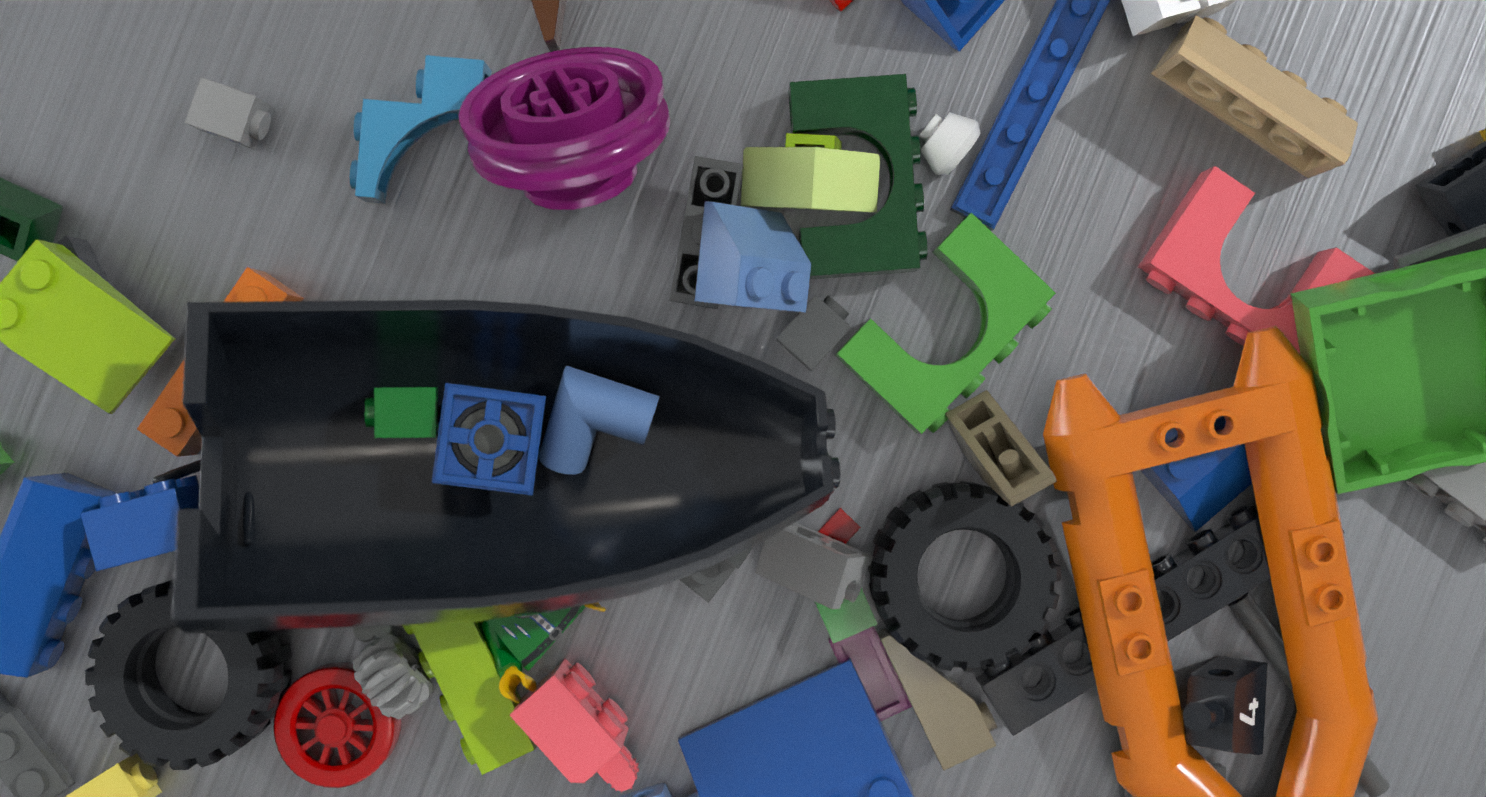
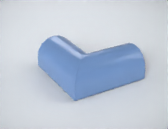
[539,366,660,474]

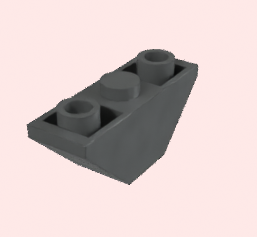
[669,156,743,310]

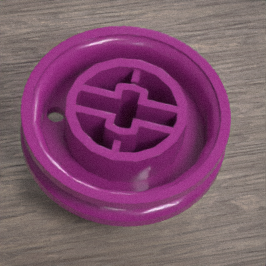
[459,47,670,210]

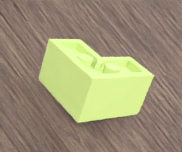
[741,147,880,213]

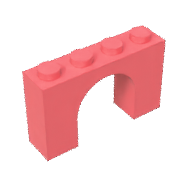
[1138,166,1375,354]

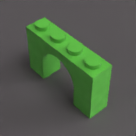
[835,213,1056,434]

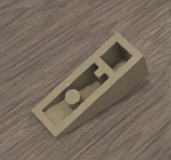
[945,390,1057,506]
[877,628,997,771]

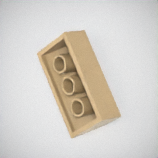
[1151,15,1358,178]

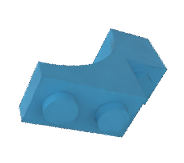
[349,55,492,204]

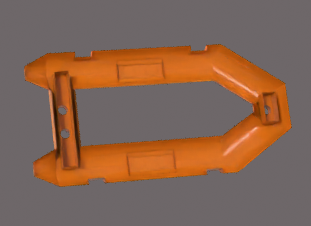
[1043,326,1378,797]

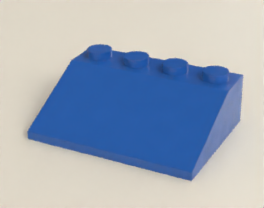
[678,658,914,797]

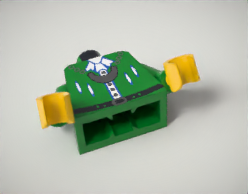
[480,602,606,703]

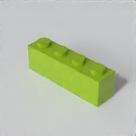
[402,621,537,775]

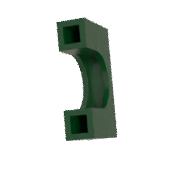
[788,74,928,280]

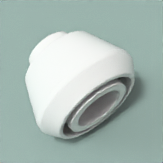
[919,112,981,175]

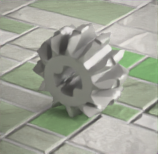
[353,633,434,720]

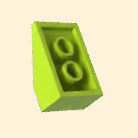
[0,239,175,414]

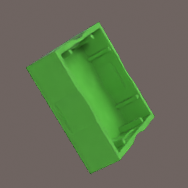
[1291,248,1486,494]

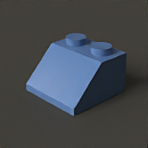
[695,201,811,312]

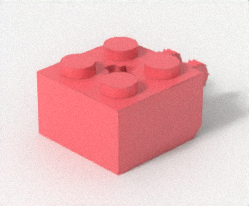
[509,658,640,793]

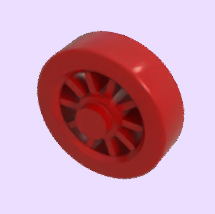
[273,662,401,788]

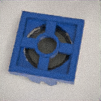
[432,383,546,495]

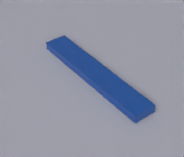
[949,0,1110,231]

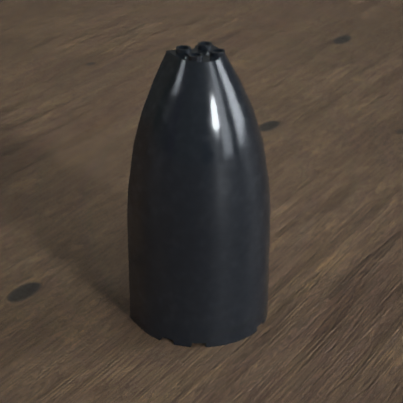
[172,300,840,634]

